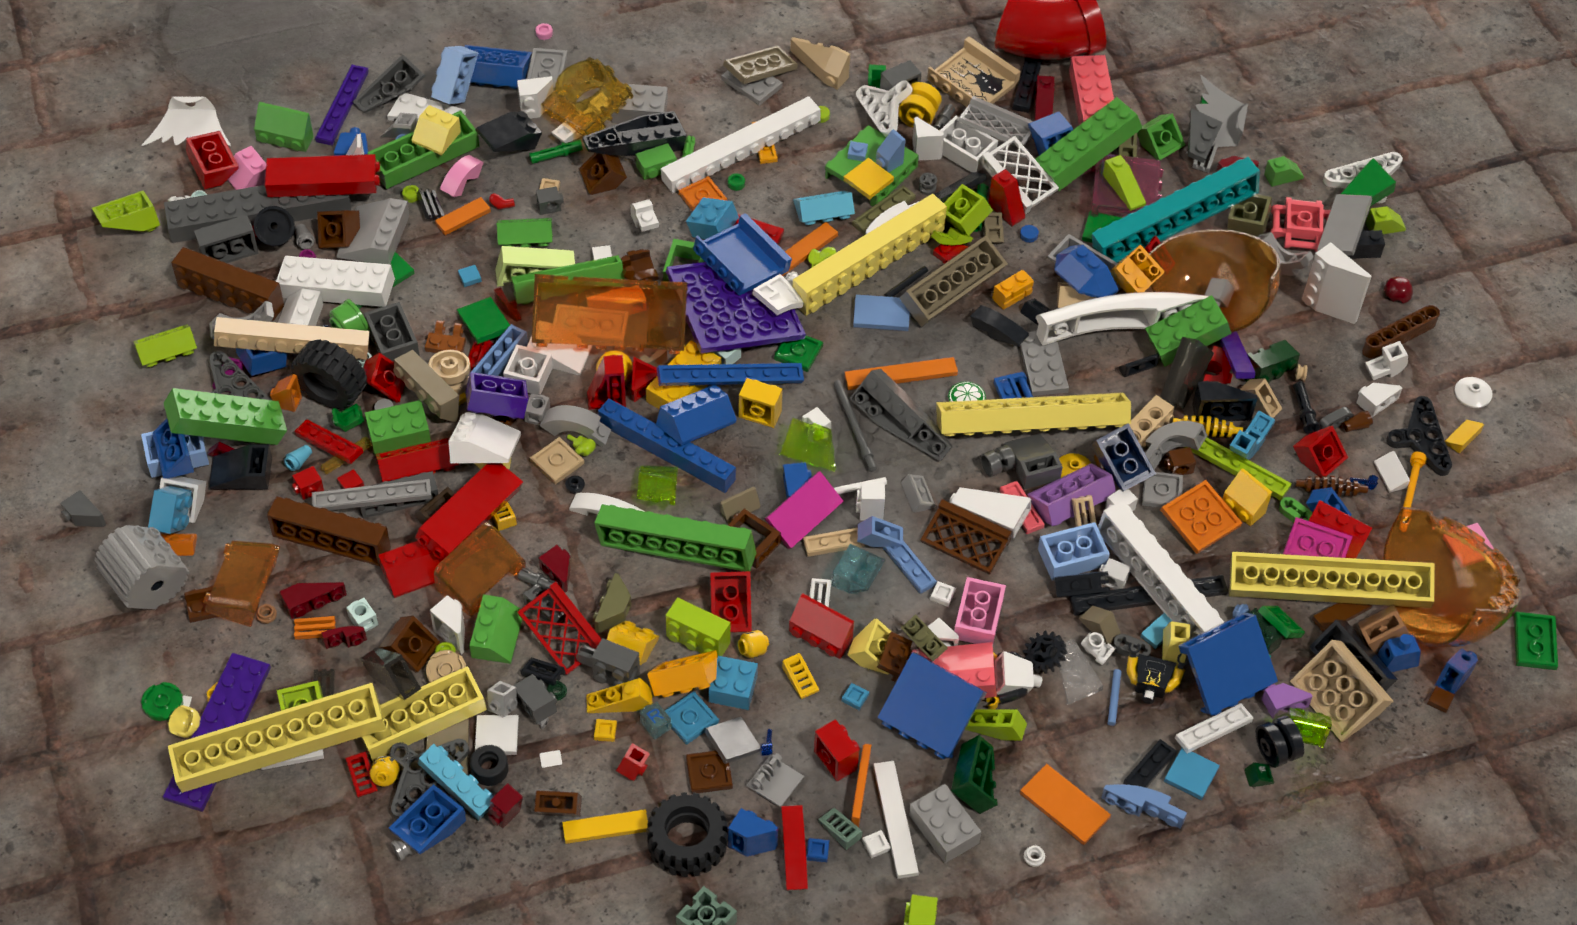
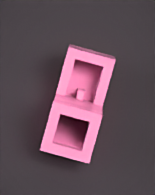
[440,155,484,197]

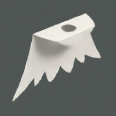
[141,97,231,146]

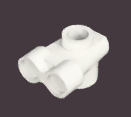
[1081,632,1116,665]

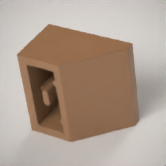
[1358,604,1410,655]

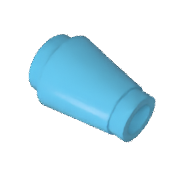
[284,445,312,471]

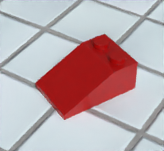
[710,572,752,632]

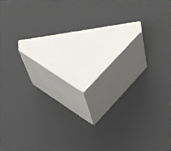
[927,618,959,646]

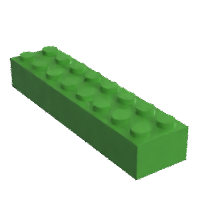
[594,504,756,572]

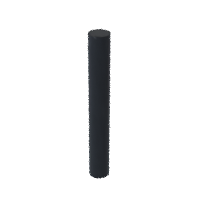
[884,266,928,297]

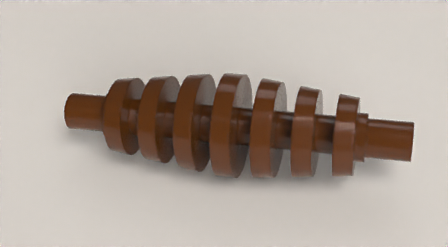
[1295,476,1368,497]

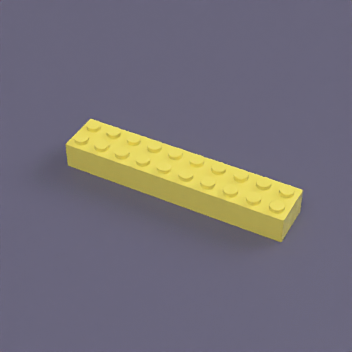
[793,194,947,316]
[936,393,1131,436]
[1229,552,1435,608]
[168,683,386,793]

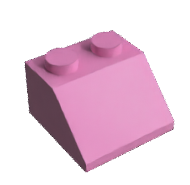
[228,146,266,190]

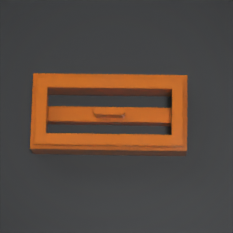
[294,616,336,640]

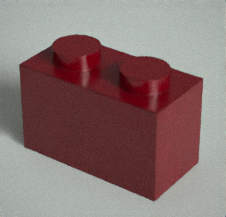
[488,783,523,828]

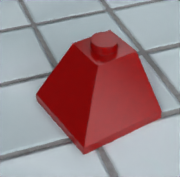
[364,353,405,403]
[1293,426,1348,479]

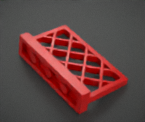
[517,582,601,676]

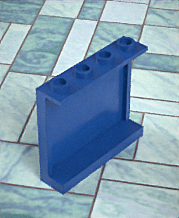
[693,213,792,296]
[1178,613,1278,716]
[877,652,987,759]

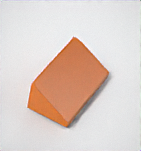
[160,533,197,556]

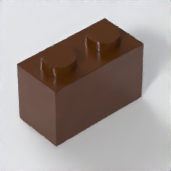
[534,790,582,817]

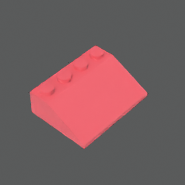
[913,642,997,698]

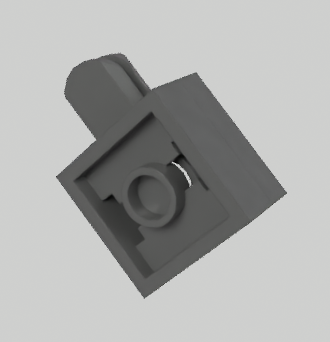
[576,638,640,686]

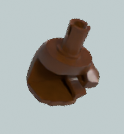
[621,249,659,301]

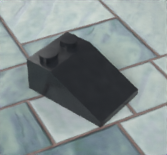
[475,111,542,152]
[1192,381,1258,422]

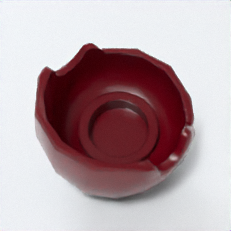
[1384,276,1413,304]

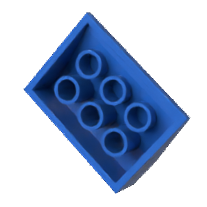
[464,45,532,89]

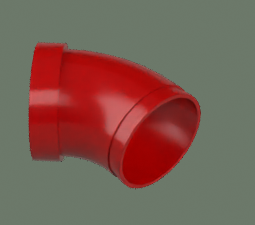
[995,0,1107,60]

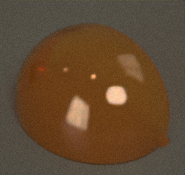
[1149,230,1281,332]

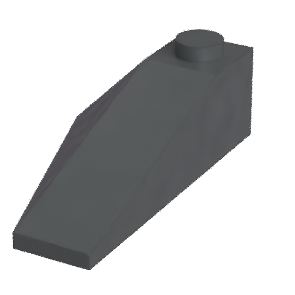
[353,55,425,113]

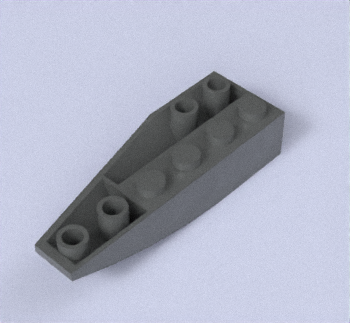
[850,369,953,461]

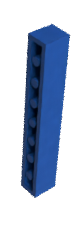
[598,399,736,493]

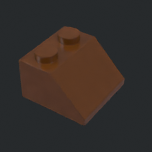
[579,153,627,195]
[317,210,360,248]
[378,615,440,673]

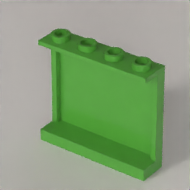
[825,125,919,206]

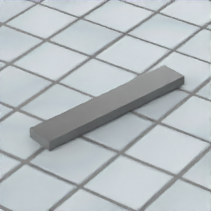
[312,479,432,511]

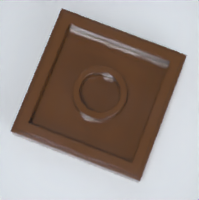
[686,751,733,794]

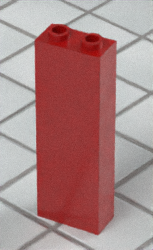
[265,154,380,197]
[415,463,523,563]

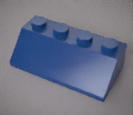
[656,385,737,445]

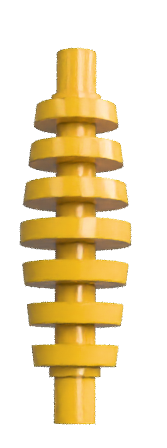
[1172,415,1243,437]

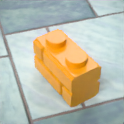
[993,270,1034,310]

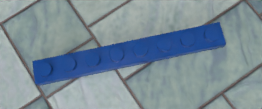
[656,363,804,386]

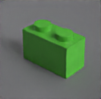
[636,143,676,180]

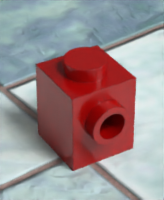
[292,466,324,500]
[616,743,650,781]

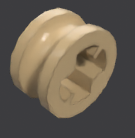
[1295,364,1307,382]

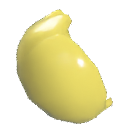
[168,705,201,738]

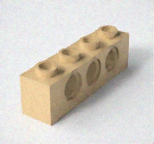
[1129,395,1174,448]

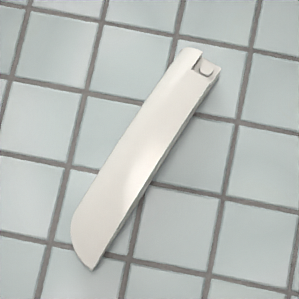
[1036,292,1209,346]

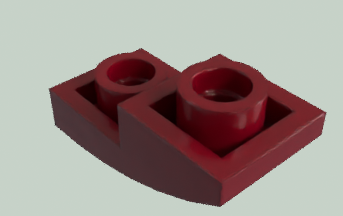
[321,626,367,649]

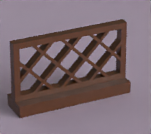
[920,499,1012,575]

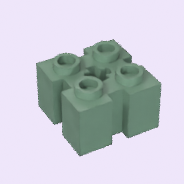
[676,886,737,925]

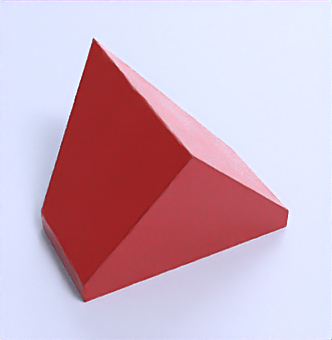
[632,356,657,402]

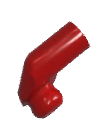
[489,193,515,209]

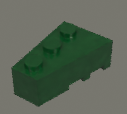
[1244,340,1300,384]
[951,735,998,814]

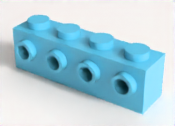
[418,744,494,821]

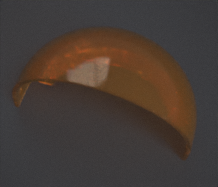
[1383,507,1522,648]

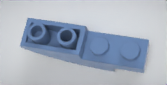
[1101,784,1187,829]

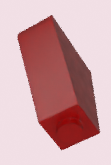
[989,169,1025,227]

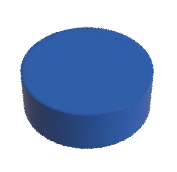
[1020,225,1039,243]

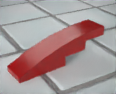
[781,805,808,891]

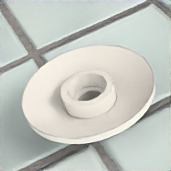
[1454,377,1492,408]

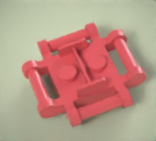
[1271,197,1331,252]

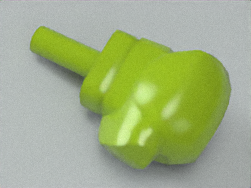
[567,434,596,457]

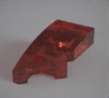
[494,287,522,322]

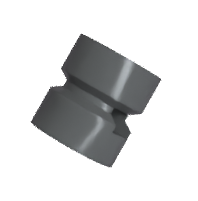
[981,445,1016,477]

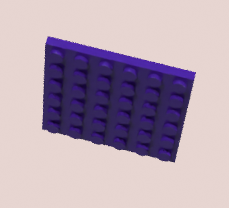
[666,262,806,354]

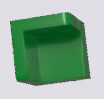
[868,64,886,88]

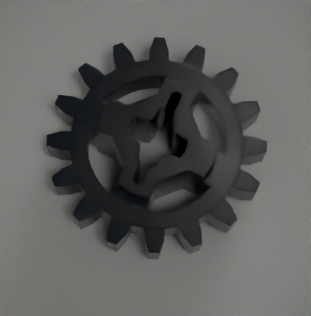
[1023,631,1068,674]

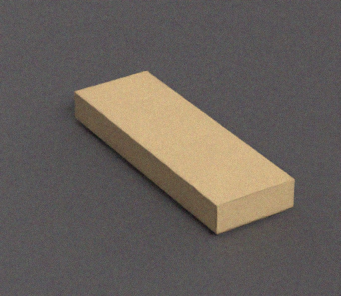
[803,528,865,557]

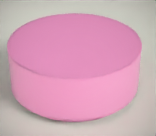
[536,23,553,40]

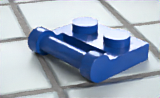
[993,372,1033,399]

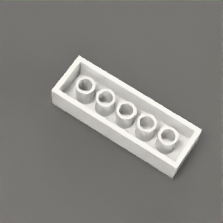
[276,256,395,307]

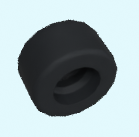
[470,745,509,786]

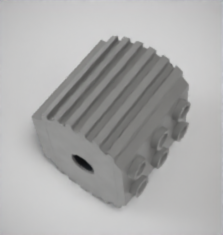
[95,525,189,610]

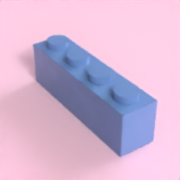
[471,324,528,377]

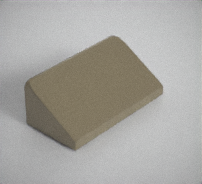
[720,487,760,523]

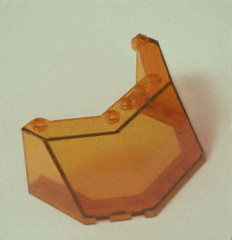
[532,274,689,354]

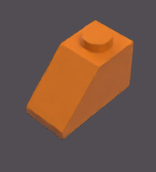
[270,374,302,412]

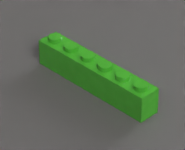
[511,255,625,304]

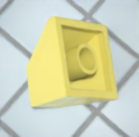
[848,618,892,675]

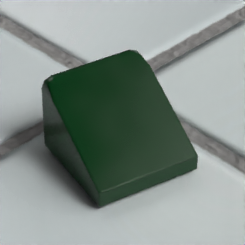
[1245,762,1274,787]

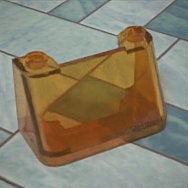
[434,522,526,617]
[203,540,281,627]

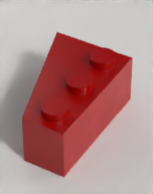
[587,355,626,410]

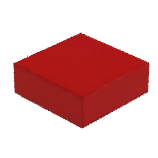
[337,469,364,489]

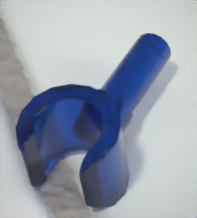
[1350,475,1378,490]
[761,729,773,756]

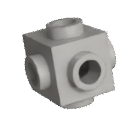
[487,681,517,717]

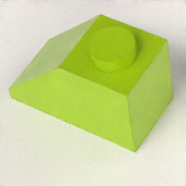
[1366,206,1406,234]

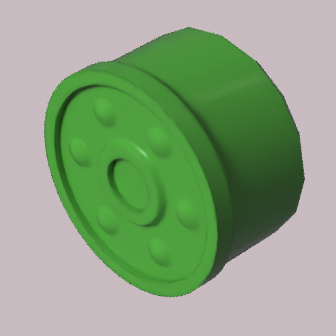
[329,299,369,331]

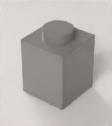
[1204,278,1235,308]

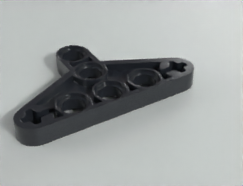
[1386,396,1452,476]

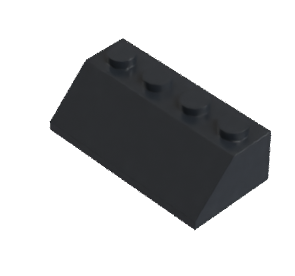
[1309,619,1398,692]

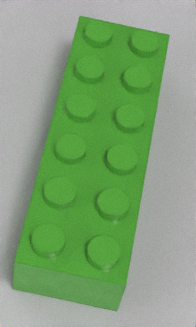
[1035,97,1142,191]
[367,110,480,189]
[164,388,287,445]

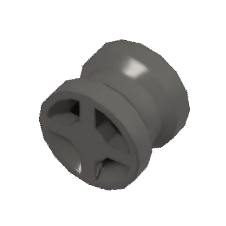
[919,173,937,195]

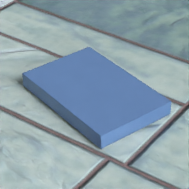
[853,295,910,331]

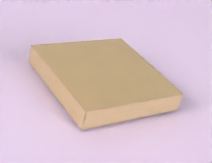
[530,437,584,485]

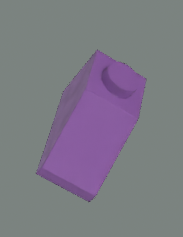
[1262,683,1313,719]

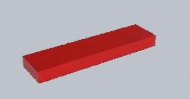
[294,419,364,464]

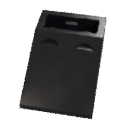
[209,444,272,490]

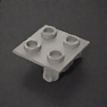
[746,753,804,807]

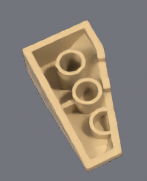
[790,37,850,90]

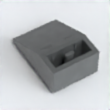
[1004,434,1063,489]

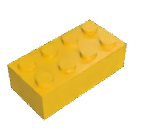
[646,340,721,410]

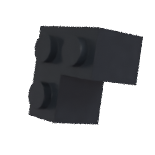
[1347,228,1385,259]

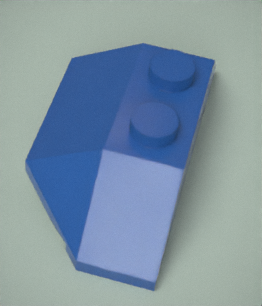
[1055,244,1118,297]

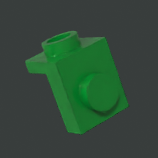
[332,403,364,432]

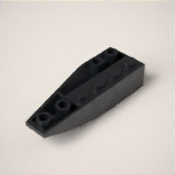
[582,111,687,156]

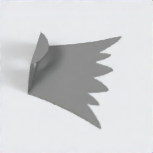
[1186,75,1248,154]

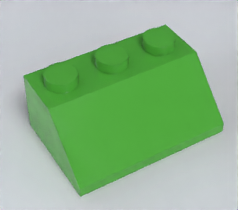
[254,102,314,152]
[497,218,553,247]
[470,595,522,664]

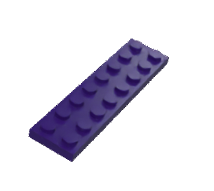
[163,653,271,812]

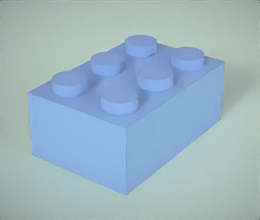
[431,46,479,104]
[141,431,209,478]
[1038,522,1110,581]

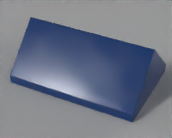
[153,418,194,479]

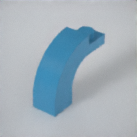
[1230,411,1275,460]

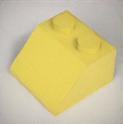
[412,105,461,155]

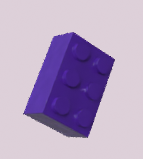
[466,372,529,419]

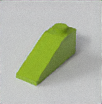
[1103,155,1146,211]
[965,709,1027,741]

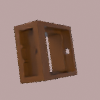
[728,508,781,569]

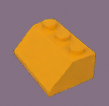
[647,650,717,698]

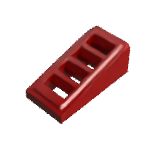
[346,751,378,798]

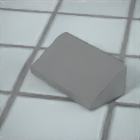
[901,474,936,512]

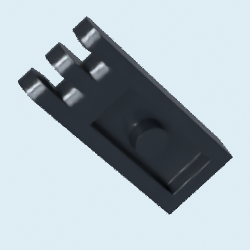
[1055,571,1110,597]

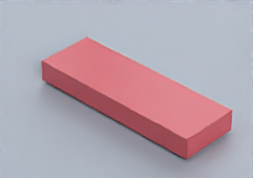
[1000,481,1045,534]

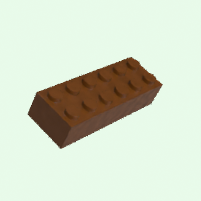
[171,247,284,321]
[267,496,391,567]

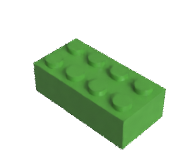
[1145,295,1231,367]

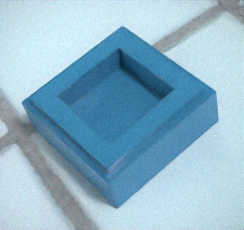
[458,265,482,287]
[841,683,869,710]

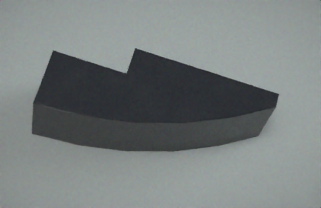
[970,305,1029,347]

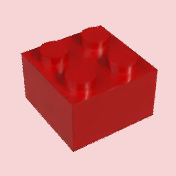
[814,719,860,781]

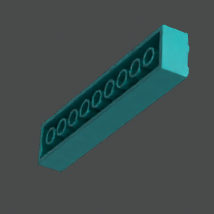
[1092,157,1260,263]

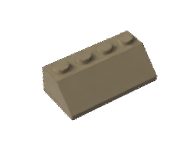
[393,350,459,422]

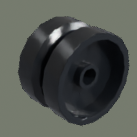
[253,206,295,246]
[1255,715,1304,768]

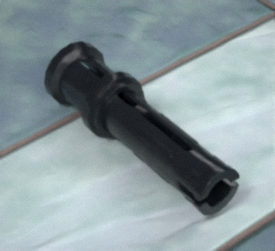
[1293,381,1320,434]

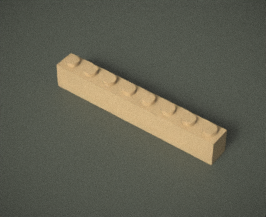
[214,317,369,360]

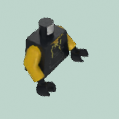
[1126,642,1189,704]

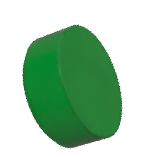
[728,173,745,191]

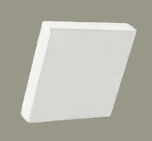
[475,715,519,755]

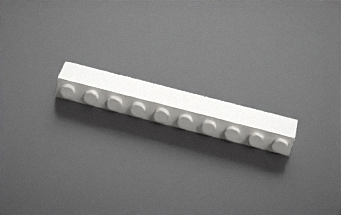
[661,96,821,193]

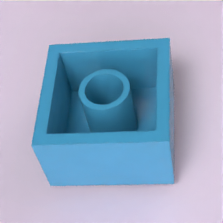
[686,197,739,239]
[148,486,193,534]
[709,656,758,710]

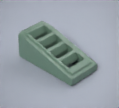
[818,808,862,850]

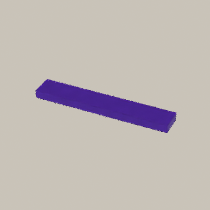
[315,64,369,146]
[1219,325,1255,379]

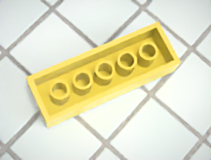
[361,666,487,761]

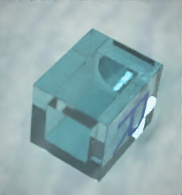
[640,702,671,739]

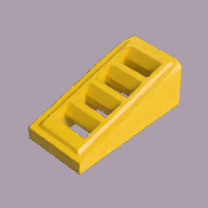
[492,502,517,531]
[782,653,819,699]

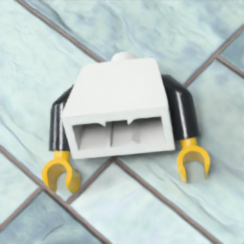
[986,651,1042,709]

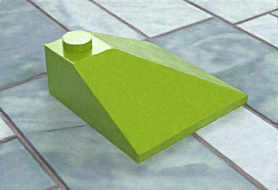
[92,191,160,231]

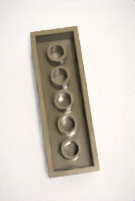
[899,236,1008,327]

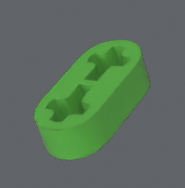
[1279,497,1312,522]

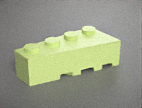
[495,246,575,286]

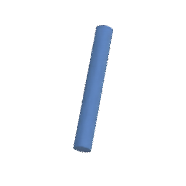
[1108,669,1121,726]

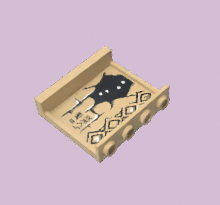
[927,37,1020,107]

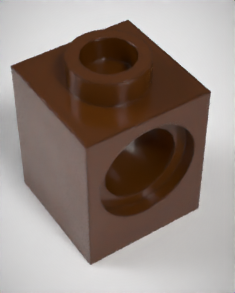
[1164,447,1196,475]

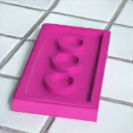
[765,471,843,549]

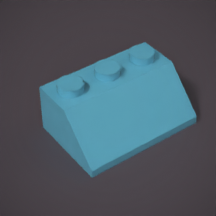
[793,191,855,225]

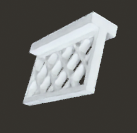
[981,136,1059,214]

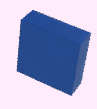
[806,838,830,862]

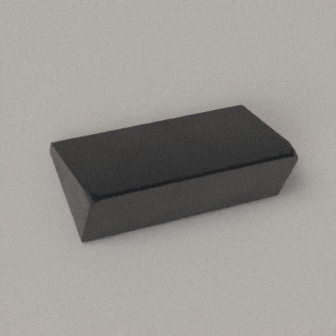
[1021,299,1052,325]
[1119,353,1159,377]

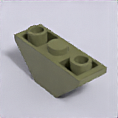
[593,573,631,633]
[901,614,948,662]

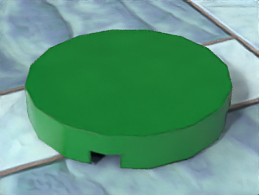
[141,682,184,721]

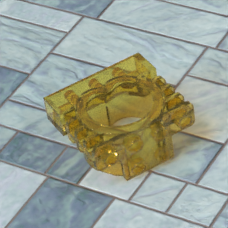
[541,57,634,136]

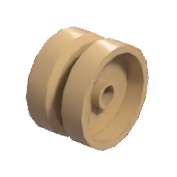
[428,350,471,395]

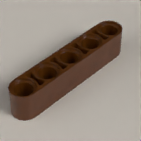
[1362,305,1440,359]

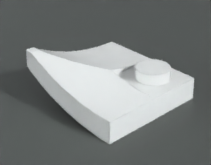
[753,274,804,315]

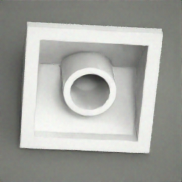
[912,117,944,161]

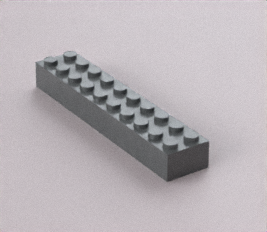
[164,185,351,243]

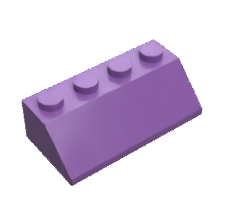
[1027,464,1116,526]

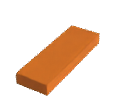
[435,197,491,235]

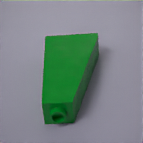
[1341,158,1396,207]

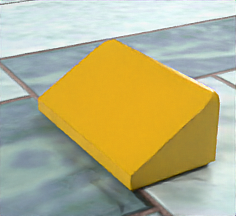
[1445,420,1484,454]

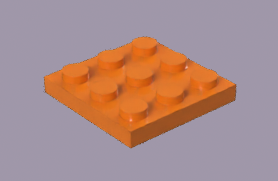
[1160,480,1242,554]

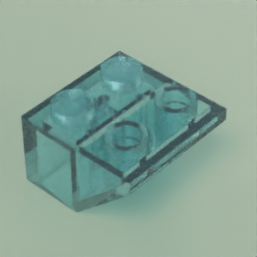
[831,544,886,594]

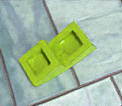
[931,227,973,245]

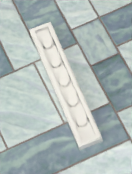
[873,761,919,879]

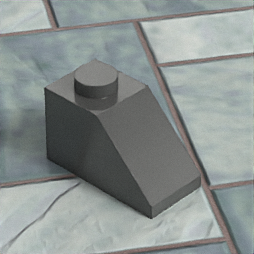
[60,490,106,527]

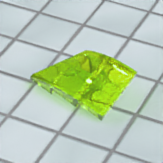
[780,418,836,472]
[637,466,678,505]

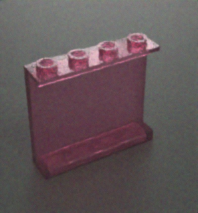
[1091,154,1163,217]

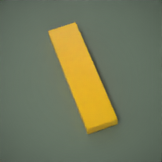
[562,809,648,844]

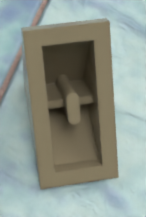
[1079,606,1121,644]

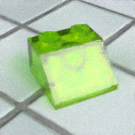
[1287,708,1332,747]

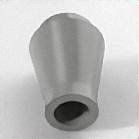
[295,224,314,249]

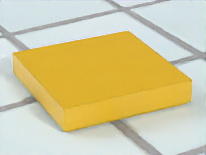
[844,158,894,200]

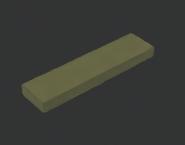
[852,185,916,235]

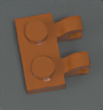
[425,320,466,353]

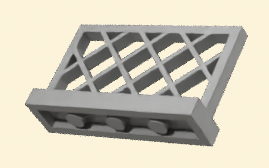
[958,96,1033,147]

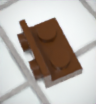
[184,584,230,623]
[876,632,913,682]

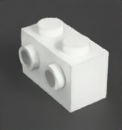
[856,482,885,520]

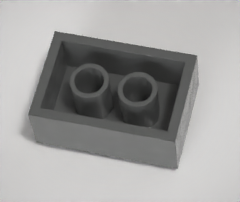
[194,215,259,263]
[364,302,420,362]

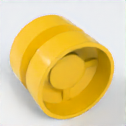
[898,82,942,128]

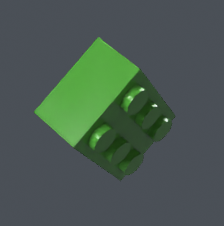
[365,400,431,456]

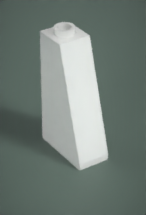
[950,487,1031,539]

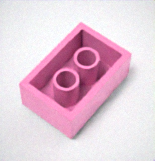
[954,577,1006,644]

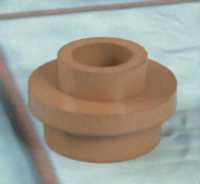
[256,604,277,624]

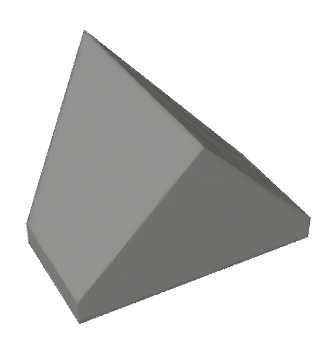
[380,113,418,138]

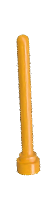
[1398,452,1427,531]

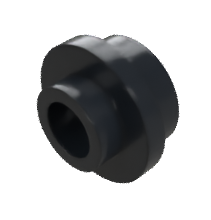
[565,475,585,494]

